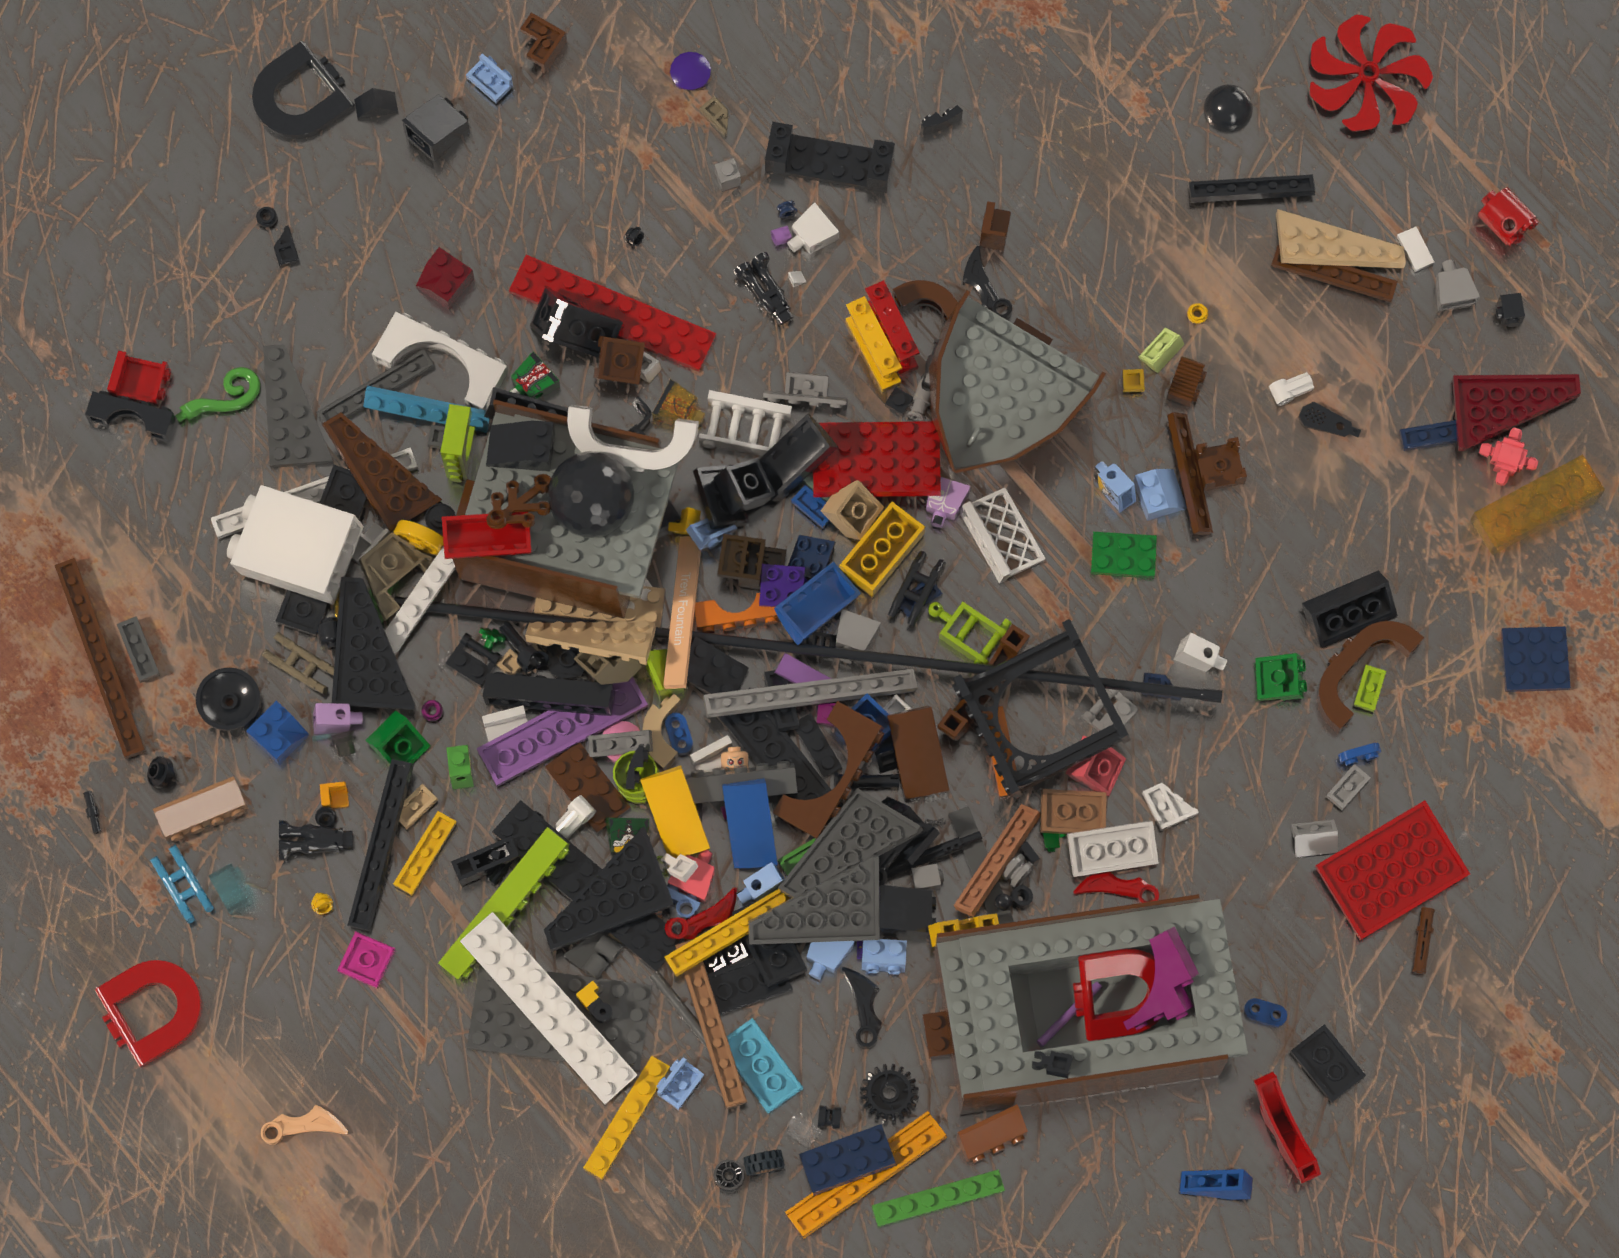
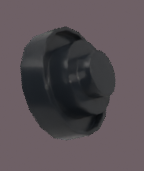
[425,503,456,535]
[147,756,174,788]

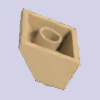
[821,480,884,540]

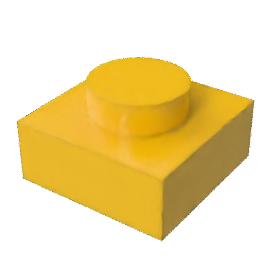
[1122,369,1145,392]

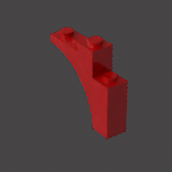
[1254,1072,1321,1184]

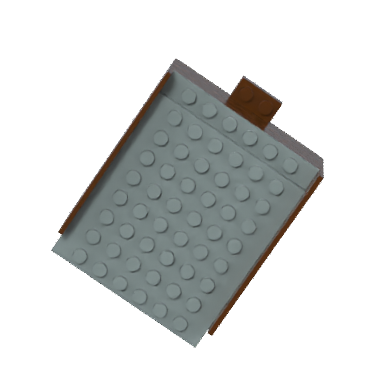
[453,400,679,619]

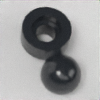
[995,885,1033,911]

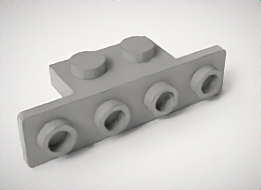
[763,371,848,408]

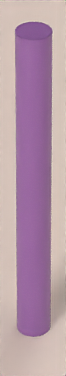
[1037,981,1102,1047]

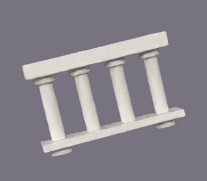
[699,390,792,456]

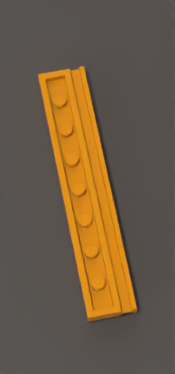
[785,1111,947,1239]

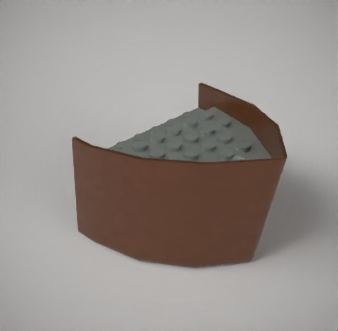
[929,290,1106,473]

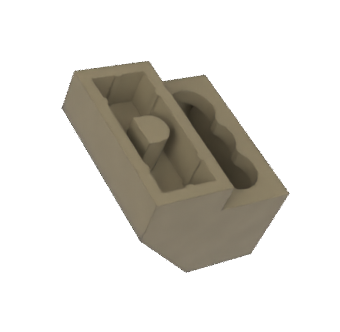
[574,652,642,685]

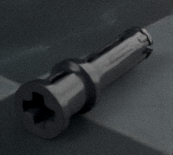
[834,772,899,791]

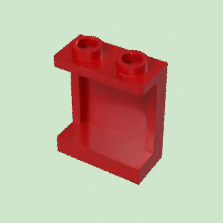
[107,350,171,407]

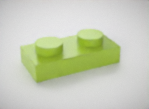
[1353,665,1386,712]

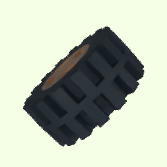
[743,1149,785,1176]

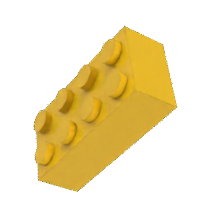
[839,502,925,598]

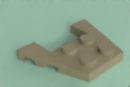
[359,532,433,621]

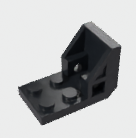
[530,287,623,358]

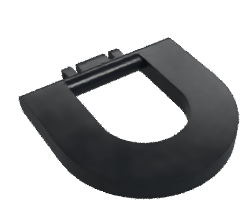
[252,41,355,139]

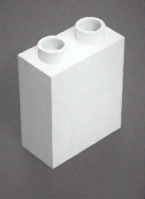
[227,485,364,605]

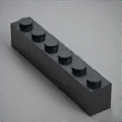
[482,672,615,716]

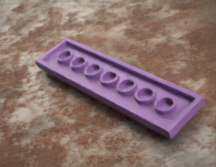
[476,677,648,787]

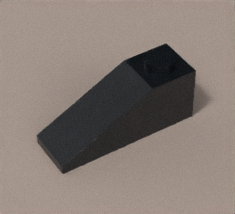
[451,836,519,886]

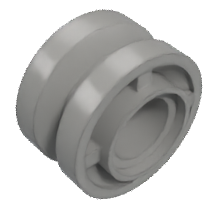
[1001,854,1034,888]

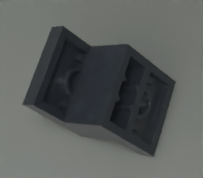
[881,796,940,865]

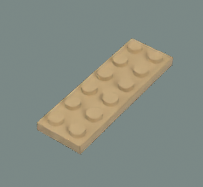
[534,586,666,627]

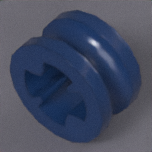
[777,201,798,218]

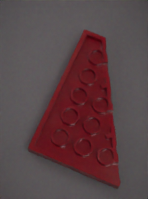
[1452,374,1581,451]

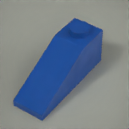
[1180,1169,1253,1200]

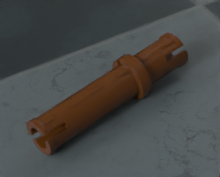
[1412,907,1435,974]

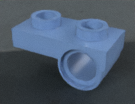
[667,884,701,919]

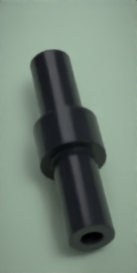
[83,791,102,834]

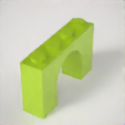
[440,404,476,482]

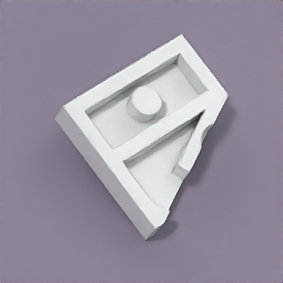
[1142,783,1199,831]

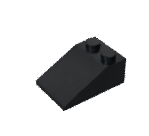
[486,420,555,471]

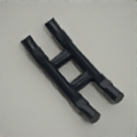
[888,551,946,626]

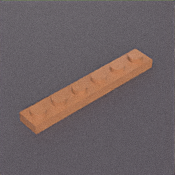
[954,804,1041,917]

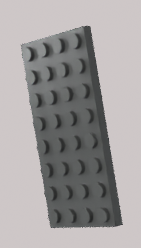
[467,965,652,1072]

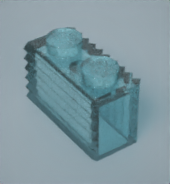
[209,863,255,916]

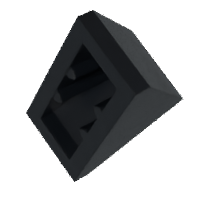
[354,88,398,120]

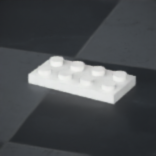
[1067,821,1159,877]

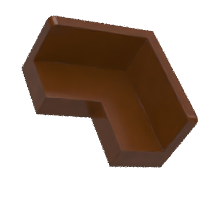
[520,12,567,74]
[980,201,1011,251]

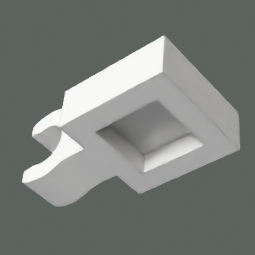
[660,853,699,882]

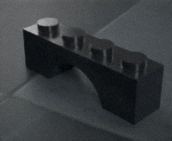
[85,391,176,442]

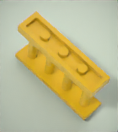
[845,296,902,392]

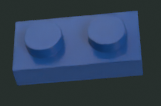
[791,485,830,529]

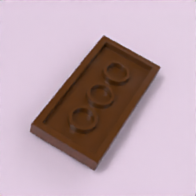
[545,742,631,834]

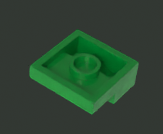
[1255,653,1307,701]

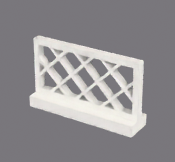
[959,488,1045,584]

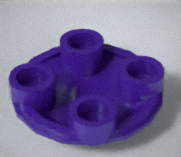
[670,52,711,90]

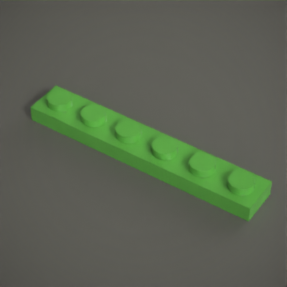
[872,1169,1005,1227]

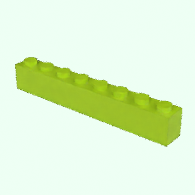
[438,827,570,980]

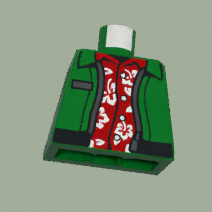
[509,351,560,400]

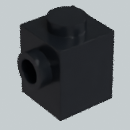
[1496,293,1525,327]

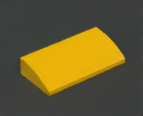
[640,765,710,858]

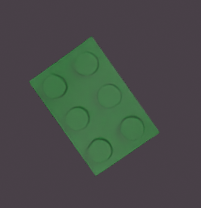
[1091,531,1157,578]

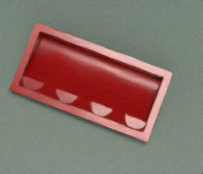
[442,512,531,559]

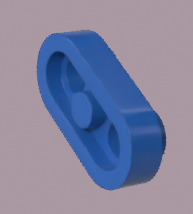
[665,713,693,755]
[1338,743,1381,767]
[1244,998,1287,1028]

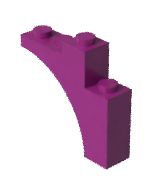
[1123,926,1199,1030]

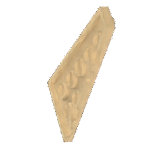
[1276,209,1406,268]
[525,621,656,665]

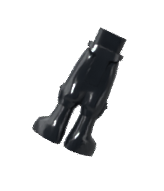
[279,820,353,861]

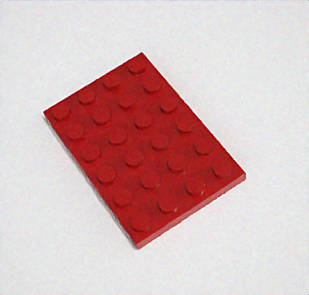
[813,421,941,497]
[1315,800,1470,940]

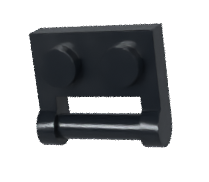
[445,633,502,688]

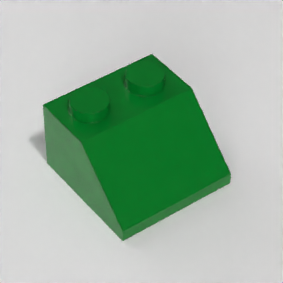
[365,710,431,766]

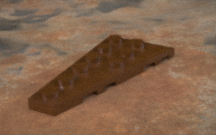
[322,412,442,532]

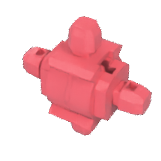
[1479,428,1539,486]

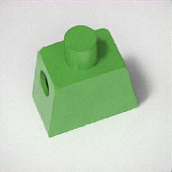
[446,745,474,790]

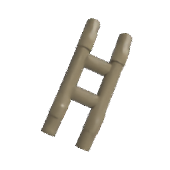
[261,632,334,694]

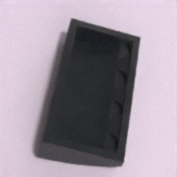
[759,414,838,502]

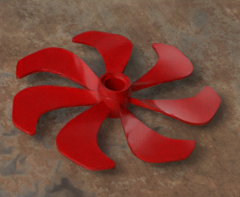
[1310,14,1433,131]

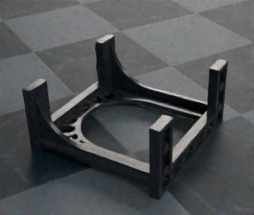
[952,619,1131,798]

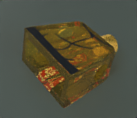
[652,379,706,426]

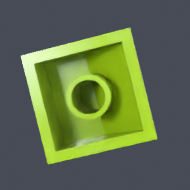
[645,649,684,701]

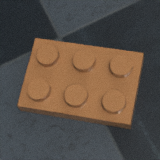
[1041,789,1106,834]

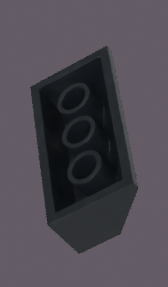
[1302,570,1398,649]

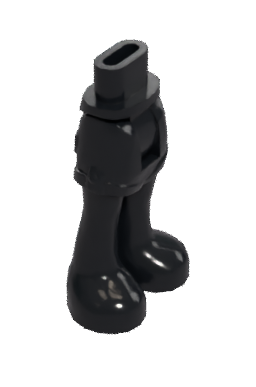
[733,252,794,325]

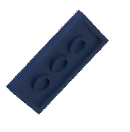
[799,1124,897,1196]

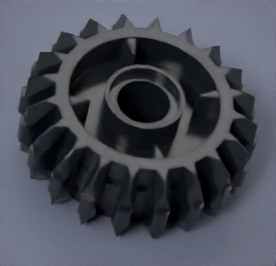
[860,1064,919,1123]

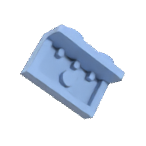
[466,54,513,103]
[686,519,737,550]
[862,939,907,975]
[656,1057,705,1111]

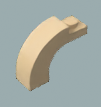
[643,694,681,771]

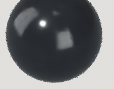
[1203,84,1253,132]

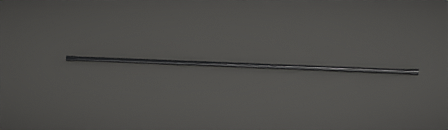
[394,596,1223,703]

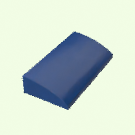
[774,561,861,645]
[722,778,778,868]

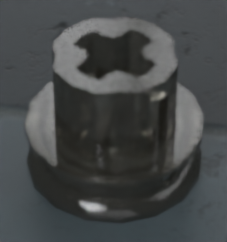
[327,730,357,758]

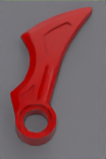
[1073,871,1159,903]
[665,887,737,939]

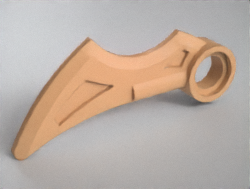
[261,1105,348,1145]

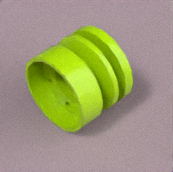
[613,751,659,804]

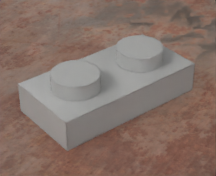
[1326,764,1371,810]

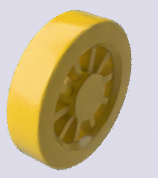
[393,520,444,556]

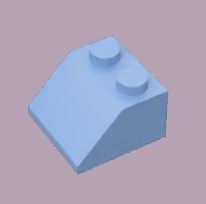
[1133,469,1187,521]

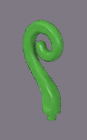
[175,367,260,422]

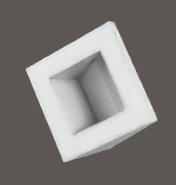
[788,271,806,288]

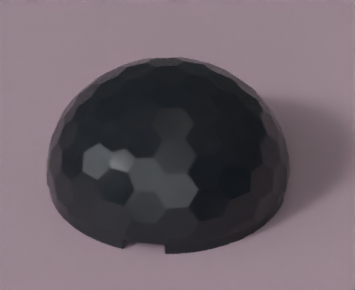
[548,451,634,538]

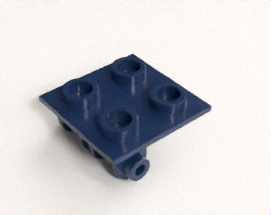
[788,535,836,579]

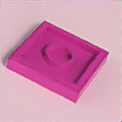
[337,931,395,988]

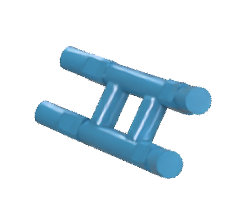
[150,844,214,924]

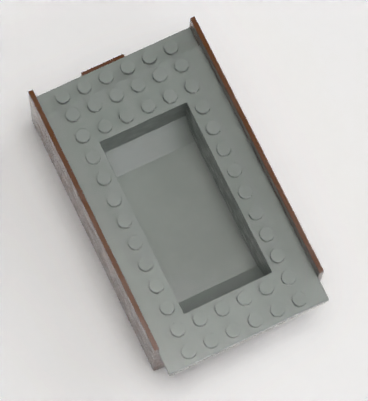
[922,894,1248,1115]

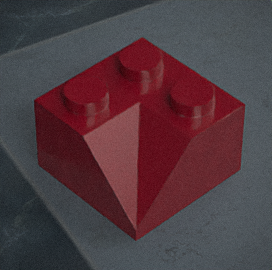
[416,247,474,310]

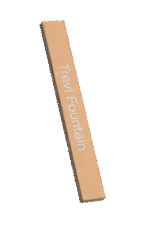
[664,536,701,689]

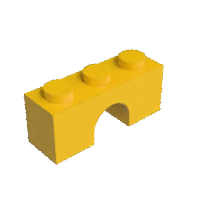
[928,913,999,947]

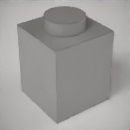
[714,158,741,192]
[911,864,944,890]

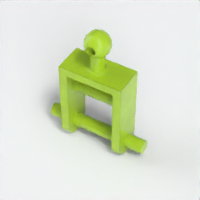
[928,601,1012,664]

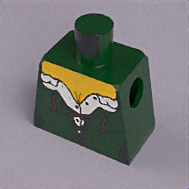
[606,818,649,853]

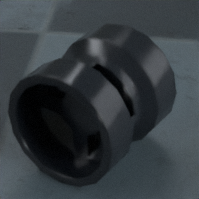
[818,1105,841,1129]

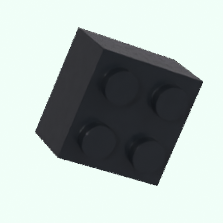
[713,458,776,515]

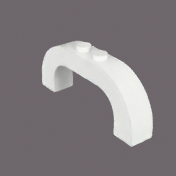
[567,405,699,472]

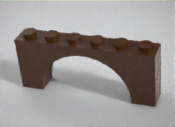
[773,701,885,839]

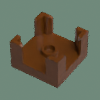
[593,336,645,385]
[1195,437,1247,491]

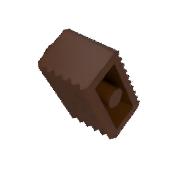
[1166,356,1207,407]

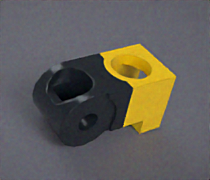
[576,981,613,1024]

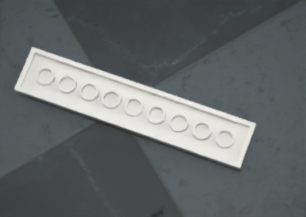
[460,912,638,1105]

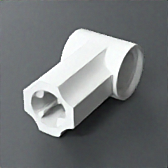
[1269,372,1314,406]
[554,795,596,839]

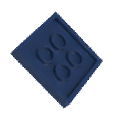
[1501,626,1571,692]

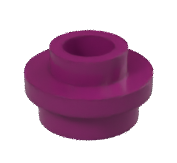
[421,700,443,721]

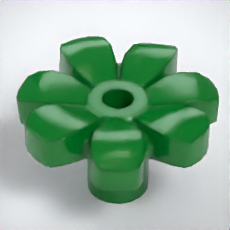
[479,627,506,649]

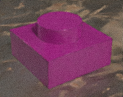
[816,703,836,726]

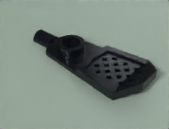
[1298,402,1361,437]

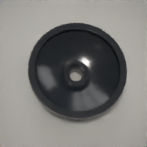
[196,667,260,731]

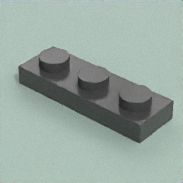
[117,616,160,683]
[588,730,653,758]

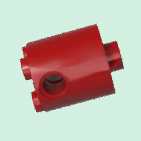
[1478,187,1539,246]

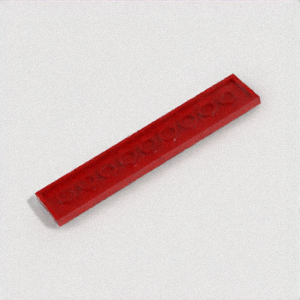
[509,254,717,372]

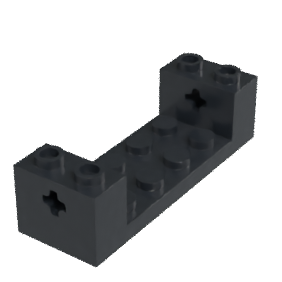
[765,121,895,193]

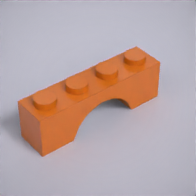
[694,593,779,633]

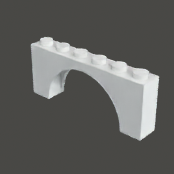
[372,312,508,410]

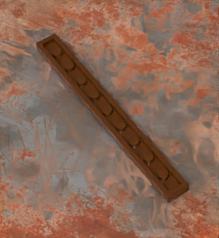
[55,558,146,759]

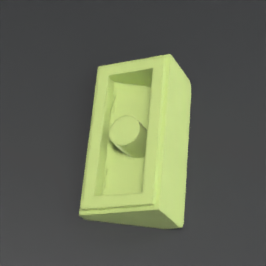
[1139,327,1184,373]

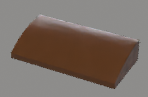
[887,706,949,799]

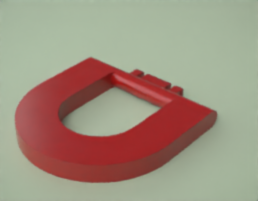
[1073,949,1161,1041]
[95,960,202,1067]

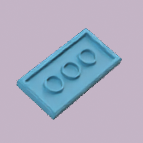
[727,1018,804,1114]

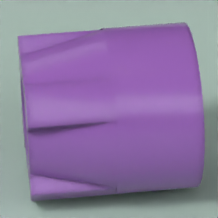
[771,226,792,246]

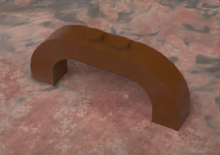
[892,280,958,321]
[1317,621,1424,734]
[937,624,1030,741]

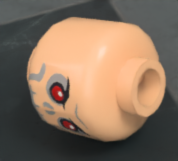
[721,747,749,770]

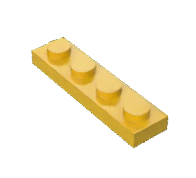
[393,811,457,896]

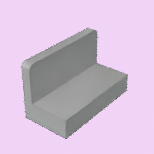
[1291,819,1338,857]

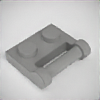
[1082,689,1139,731]

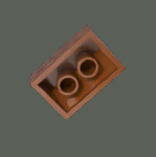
[956,1104,1028,1163]

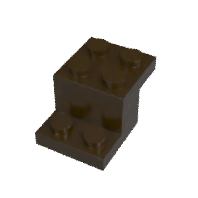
[717,534,787,589]

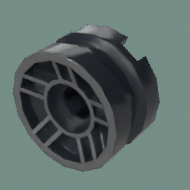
[714,1159,745,1192]

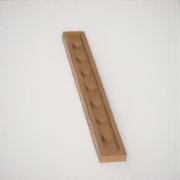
[675,940,747,1109]

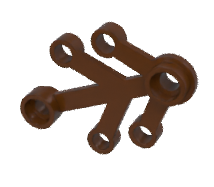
[486,474,551,529]

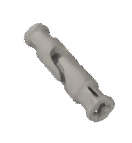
[907,339,939,421]

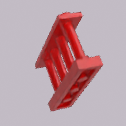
[865,280,920,377]

